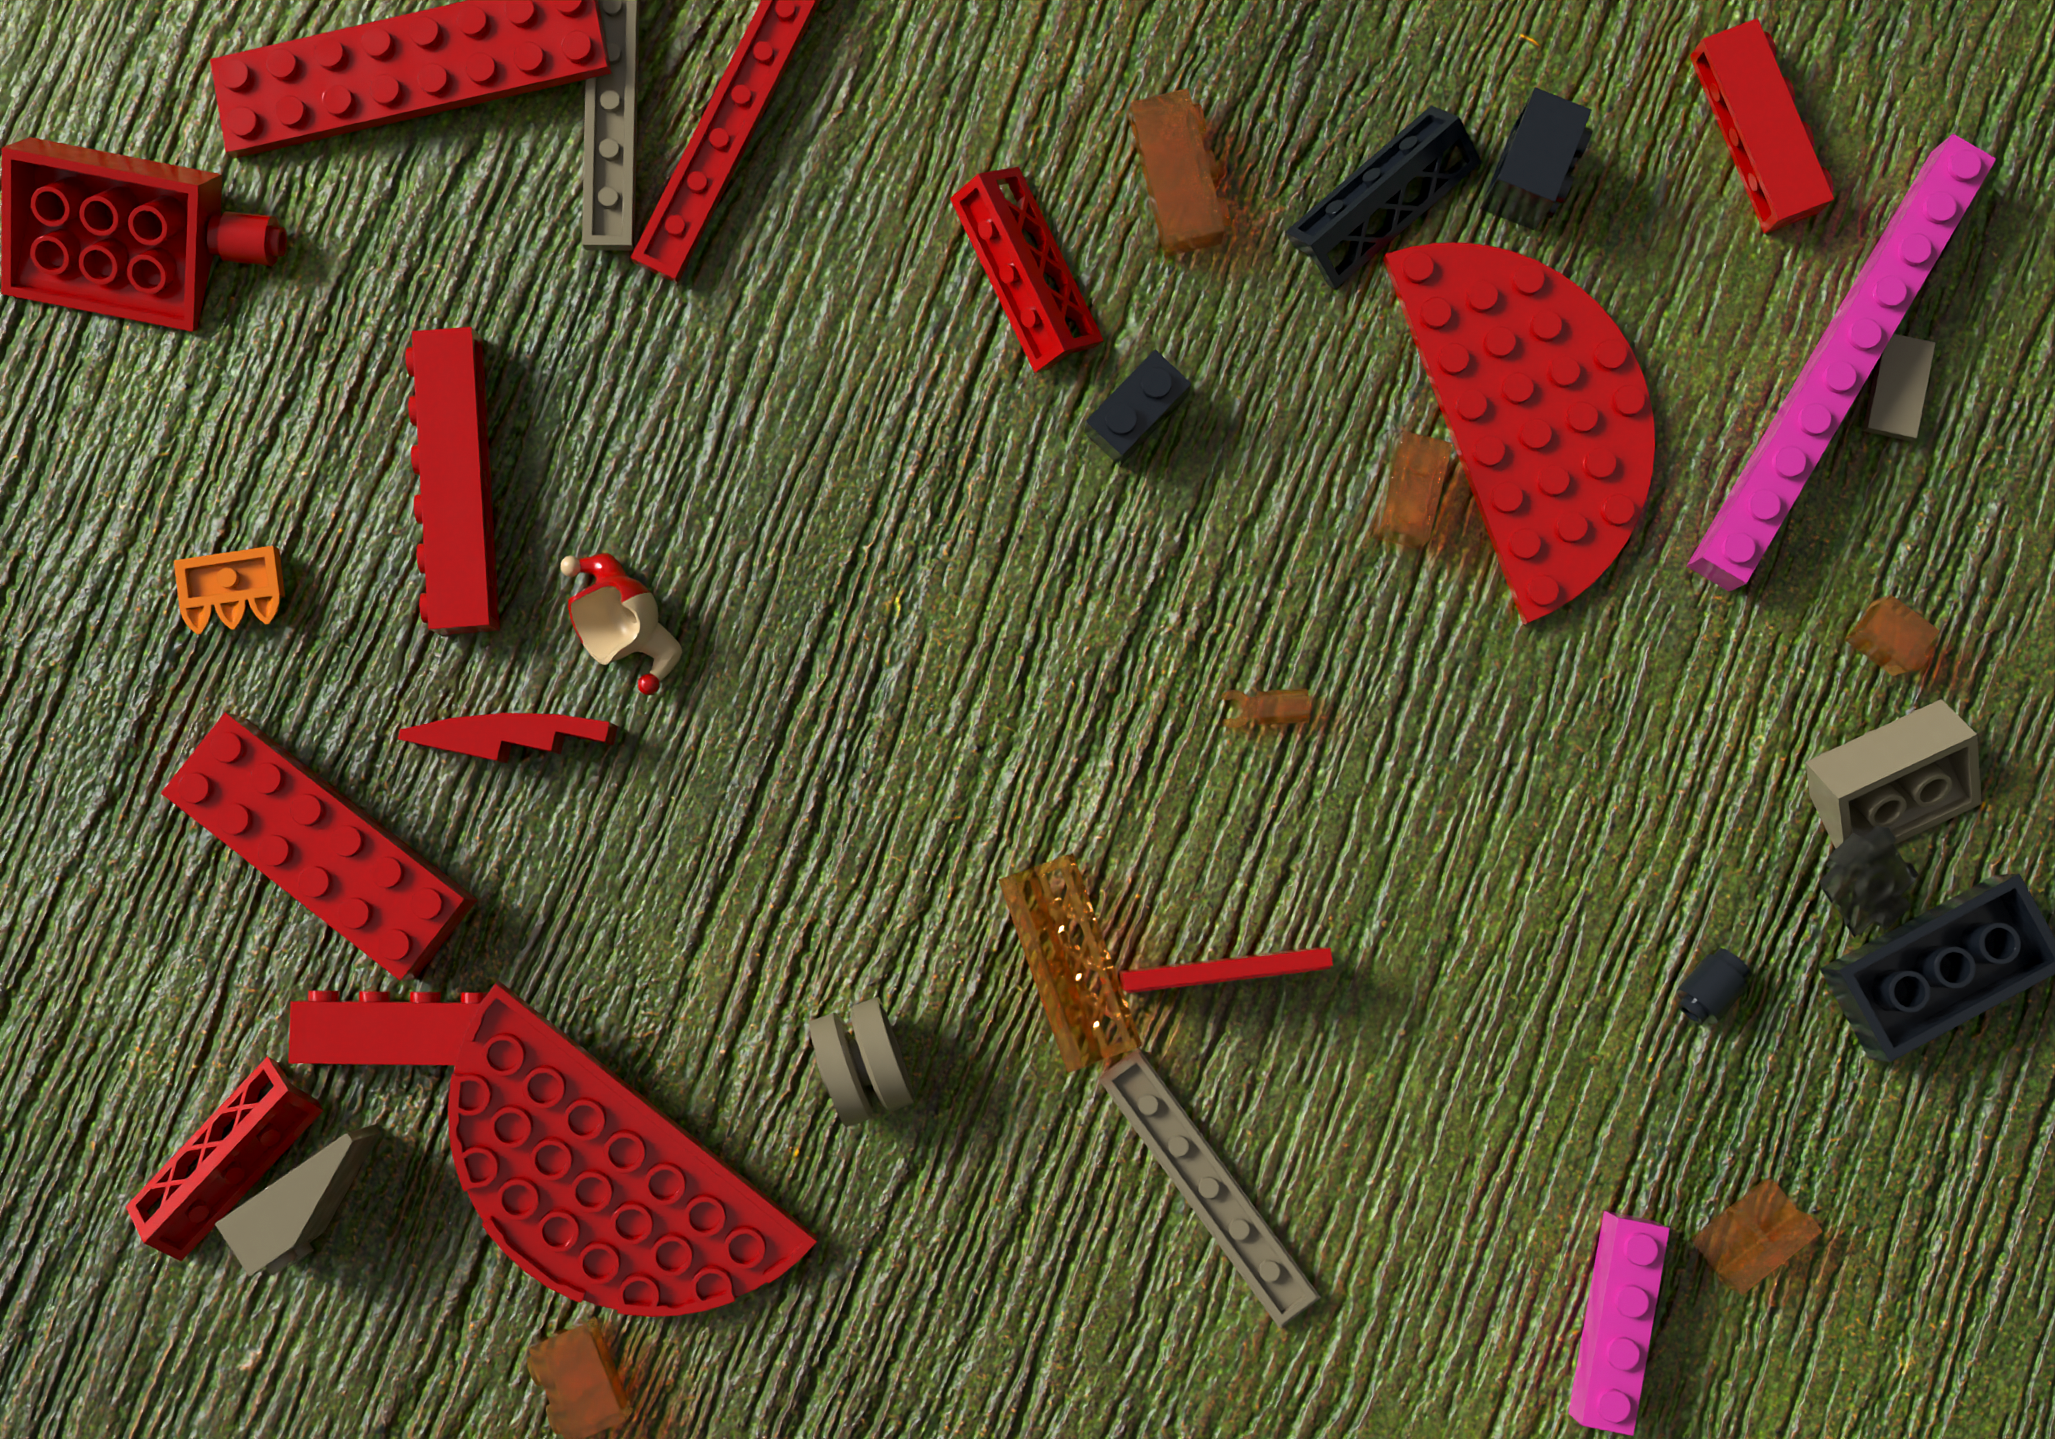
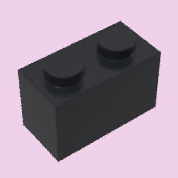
[1084,349,1192,466]

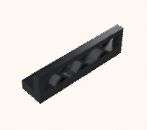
[1285,105,1482,289]

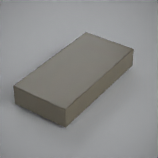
[1862,334,1936,442]

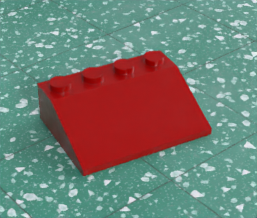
[1,137,222,332]

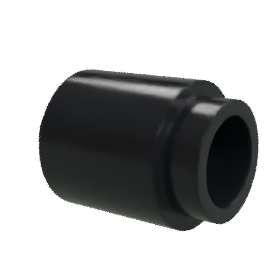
[1676,948,1752,1025]

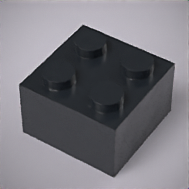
[1480,87,1593,230]

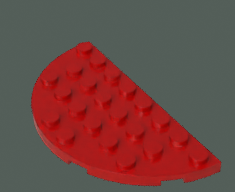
[1383,242,1655,625]
[448,980,817,1317]

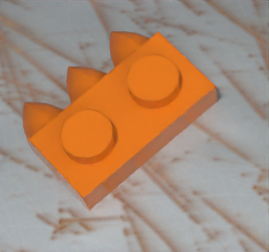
[174,546,285,635]

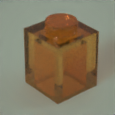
[1844,594,1940,676]

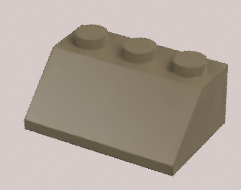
[1805,699,1982,867]

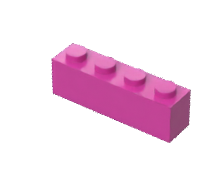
[1568,1211,1670,1436]

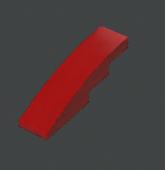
[398,713,618,764]

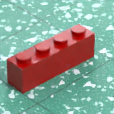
[1690,18,1834,234]
[288,990,488,1065]

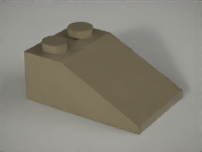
[215,1124,380,1277]

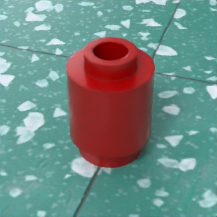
[207,211,287,266]

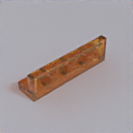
[998,853,1142,1073]

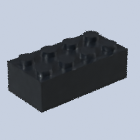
[1820,874,2055,1062]

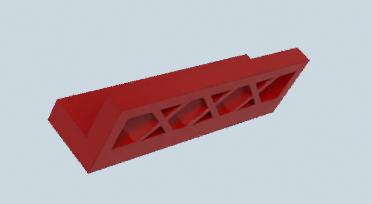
[950,167,1104,373]
[125,1056,324,1262]

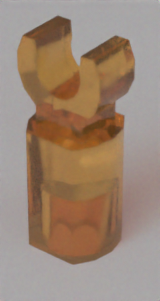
[1220,688,1310,729]

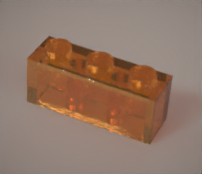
[1128,88,1230,258]

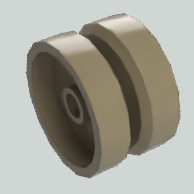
[809,997,915,1128]

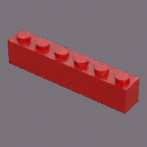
[405,327,500,635]

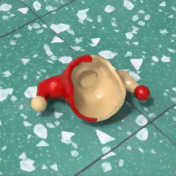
[561,553,683,696]

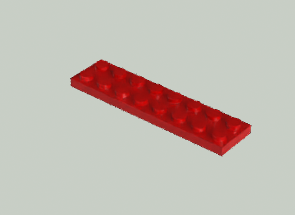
[210,0,612,159]

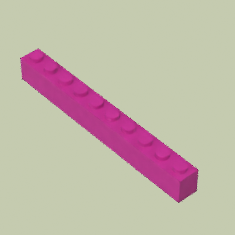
[1687,134,1996,592]

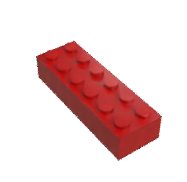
[161,712,478,981]

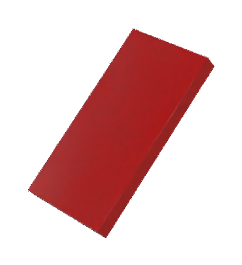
[1119,947,1333,993]

